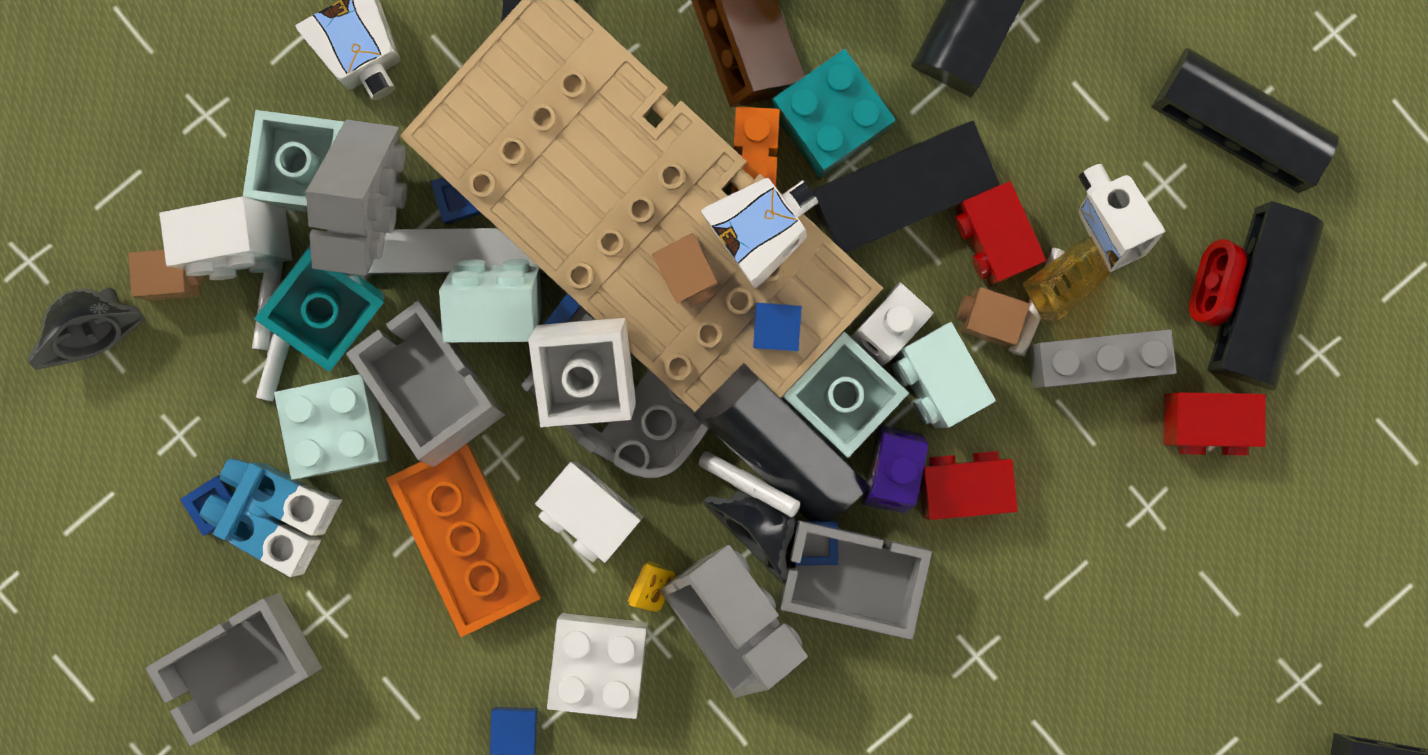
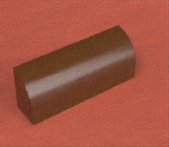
[691,0,805,108]

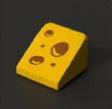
[628,560,675,612]

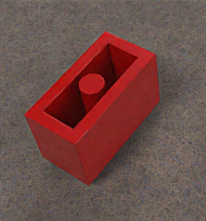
[954,181,1047,286]
[1164,392,1266,455]
[920,451,1018,520]

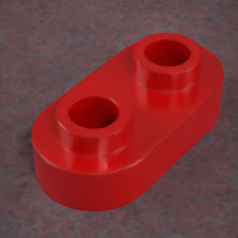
[1188,239,1247,327]

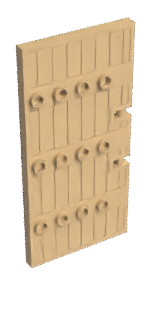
[400,0,883,412]

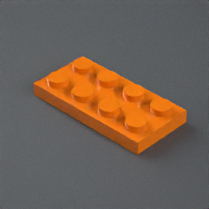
[386,442,542,638]

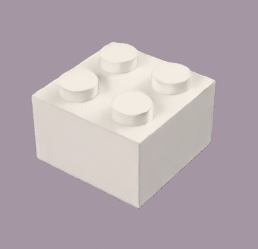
[159,196,292,280]
[528,318,636,427]
[535,461,644,563]
[547,613,648,719]

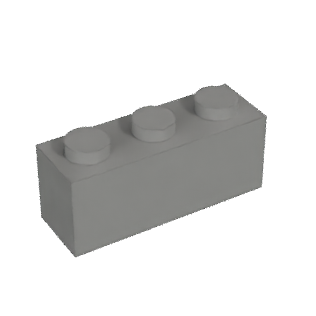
[1028,329,1177,389]

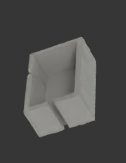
[306,119,407,276]
[346,300,505,467]
[778,519,932,640]
[659,545,808,698]
[145,593,322,746]

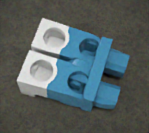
[199,459,342,577]

